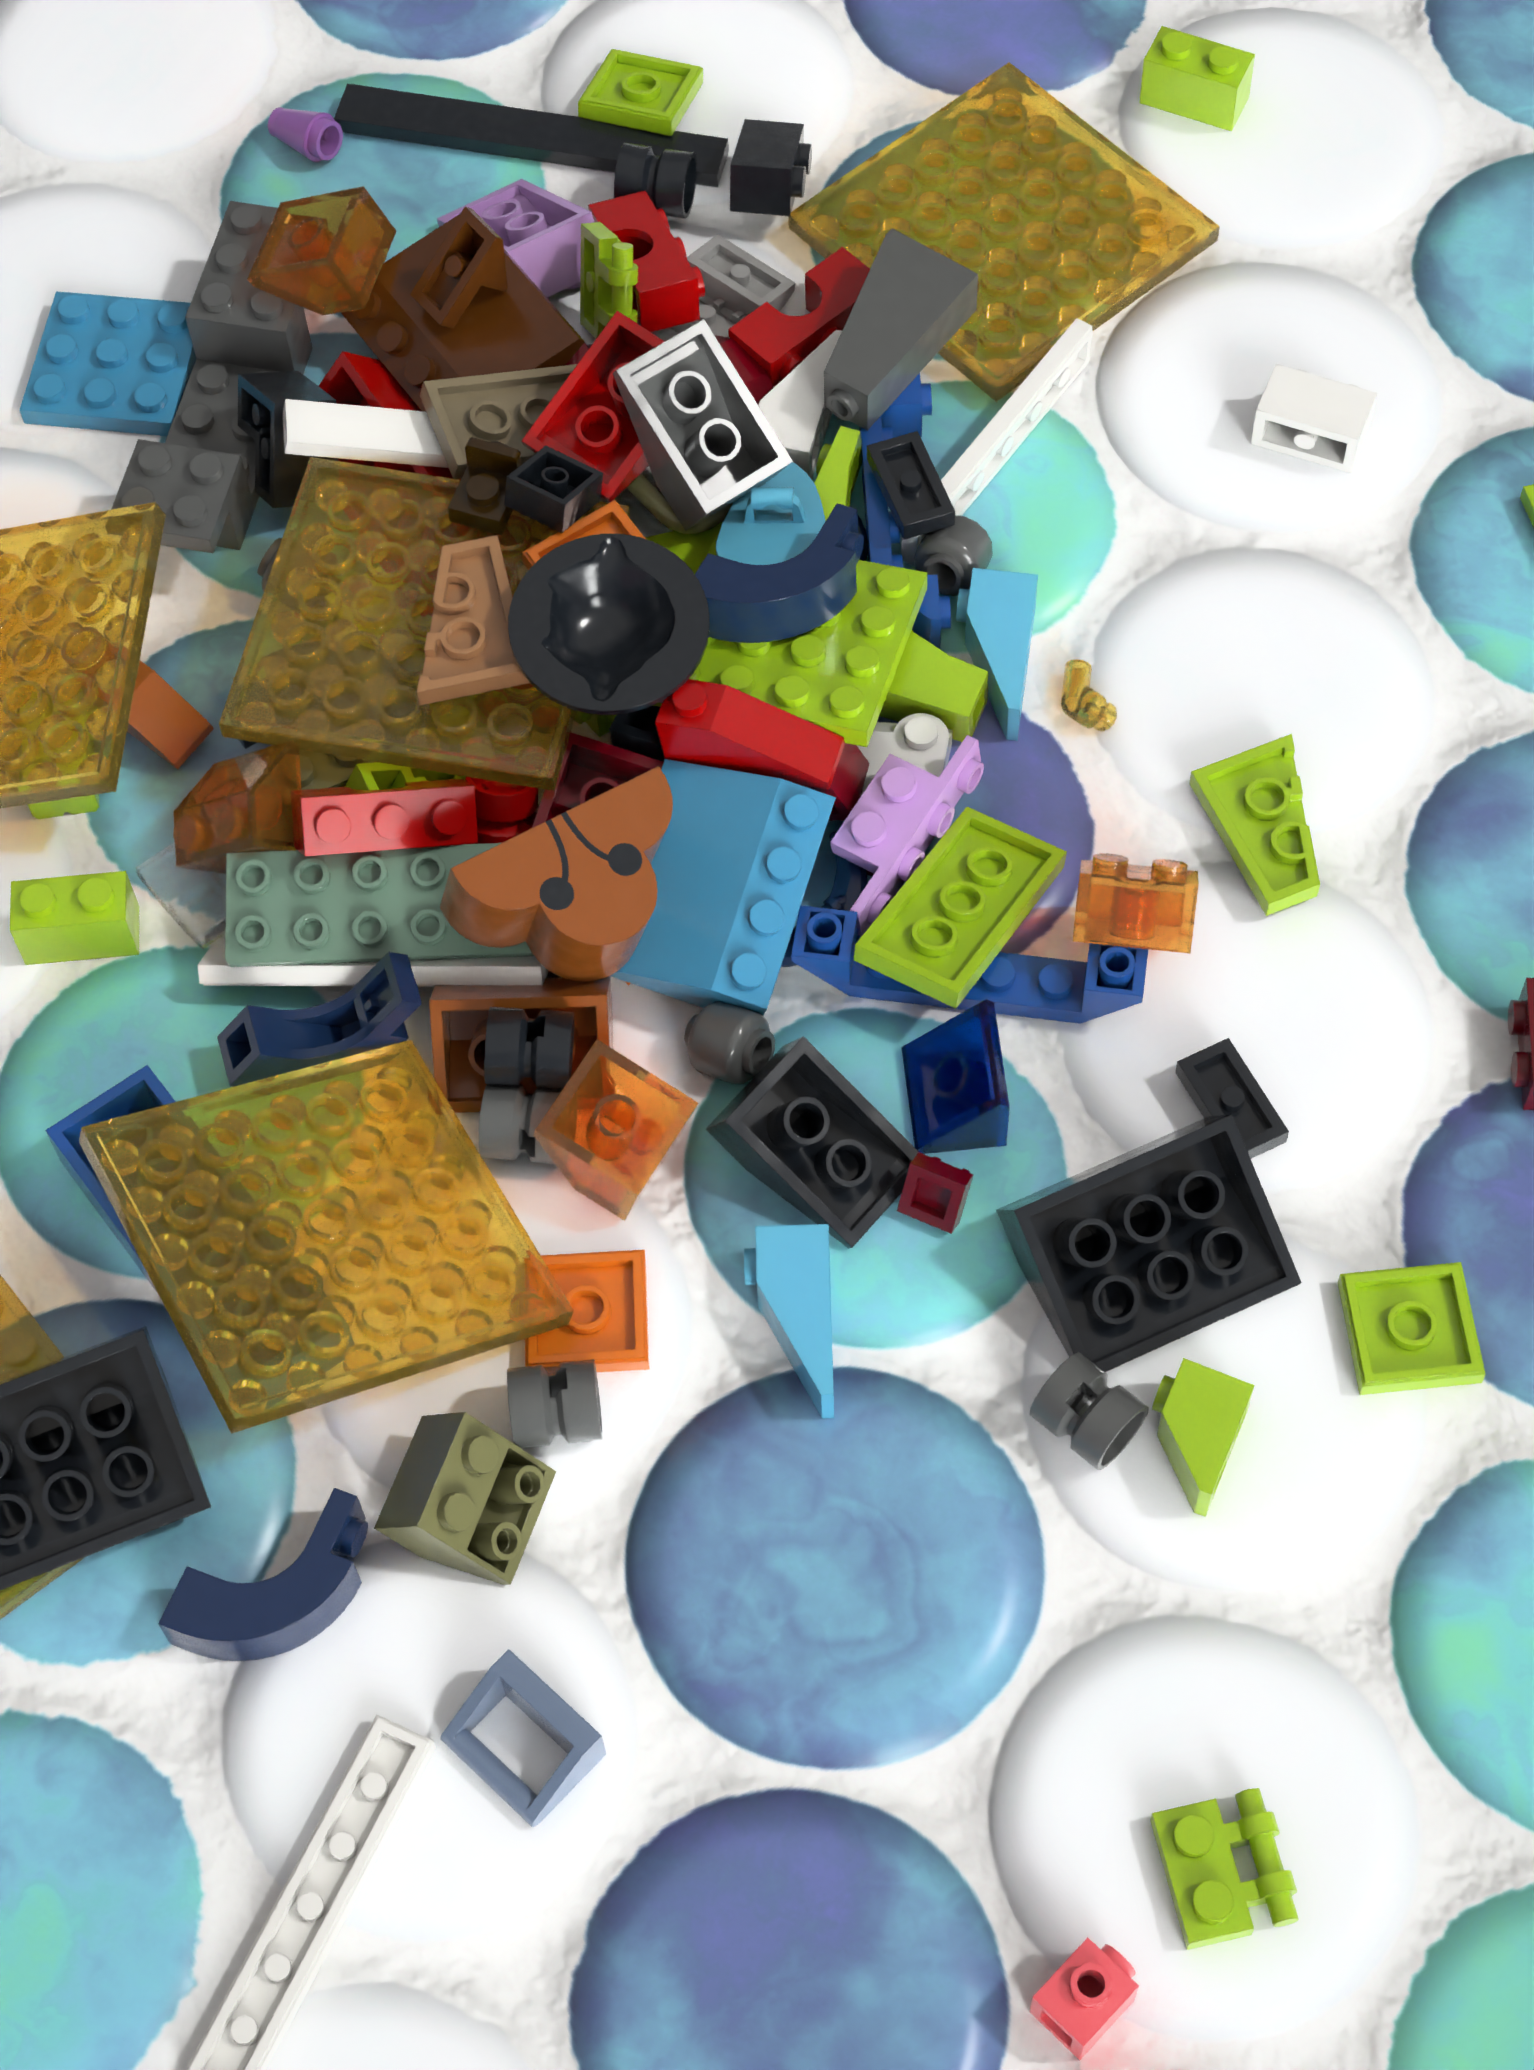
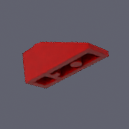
[655,679,845,790]

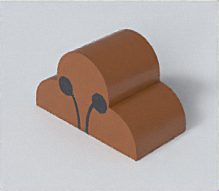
[440,766,673,982]

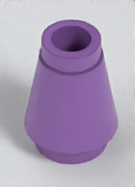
[268,107,343,162]

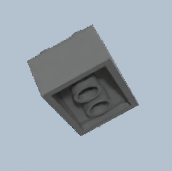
[613,319,793,531]

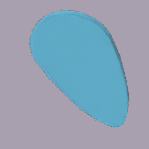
[716,462,826,565]

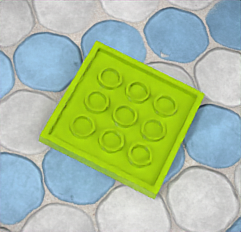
[653,534,927,747]

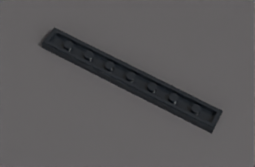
[334,83,729,187]

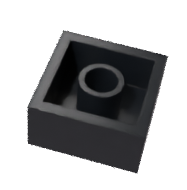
[504,446,603,533]

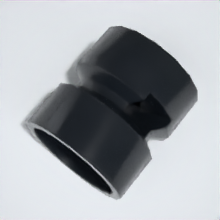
[614,143,697,218]
[484,1007,575,1089]

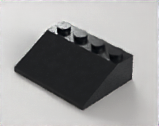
[996,1115,1302,1372]
[0,1326,211,1590]

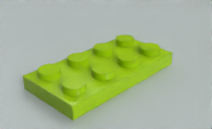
[854,807,1067,1009]

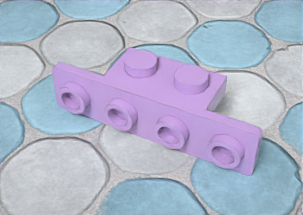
[830,735,984,936]

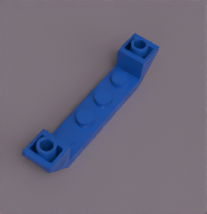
[859,373,951,649]
[791,905,1149,1024]

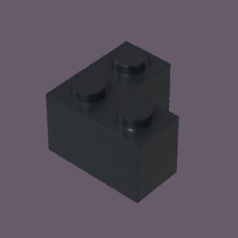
[238,371,340,508]

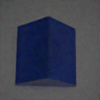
[901,999,1010,1154]

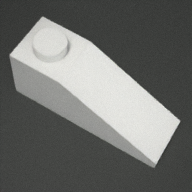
[758,330,842,480]

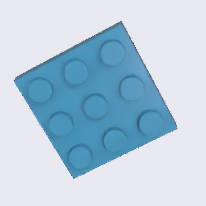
[20,291,196,436]

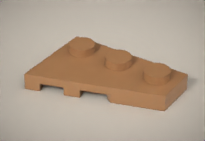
[417,535,530,706]

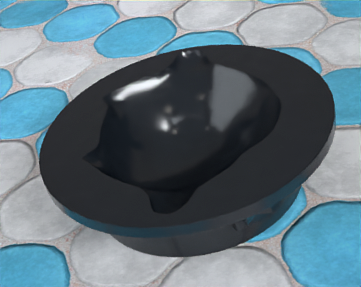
[508,534,710,715]

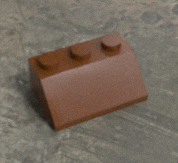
[429,976,613,1113]

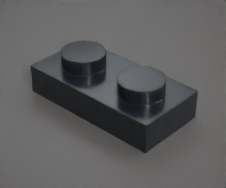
[867,431,955,540]
[1175,1038,1289,1159]

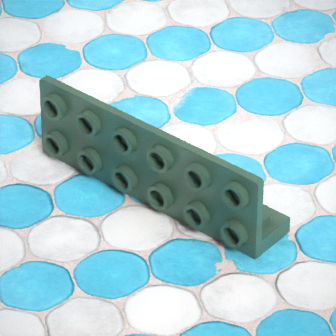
[225,843,534,967]

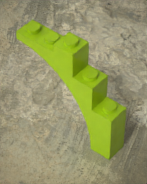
[814,425,988,742]

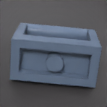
[440,1649,606,1827]

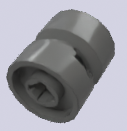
[478,1084,575,1166]
[1029,1352,1149,1470]
[507,1359,603,1449]

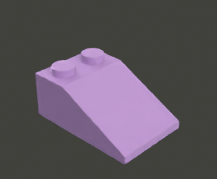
[437,179,594,300]

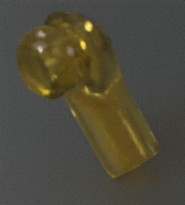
[1061,659,1117,732]

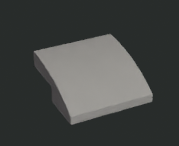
[670,234,796,337]

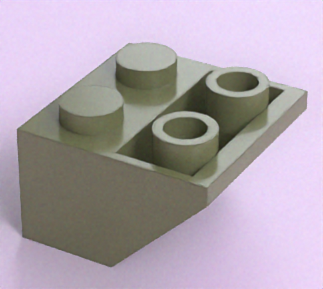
[374,1412,557,1585]

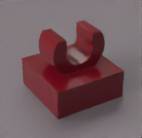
[897,1152,973,1234]

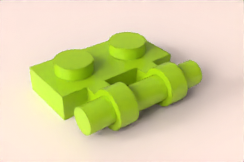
[580,222,638,338]
[1150,1788,1299,1950]

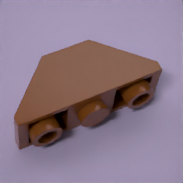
[61,640,214,769]

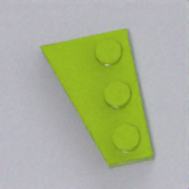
[1189,734,1320,916]

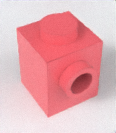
[1029,1937,1139,2060]

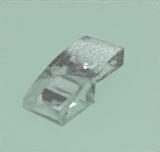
[136,836,226,950]

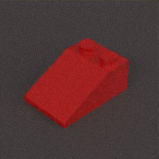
[521,311,665,502]

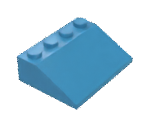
[610,759,836,1015]

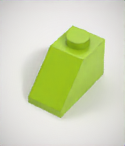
[1152,1358,1255,1517]

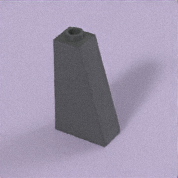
[824,228,978,431]

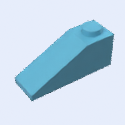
[956,568,1038,741]
[744,1224,834,1419]

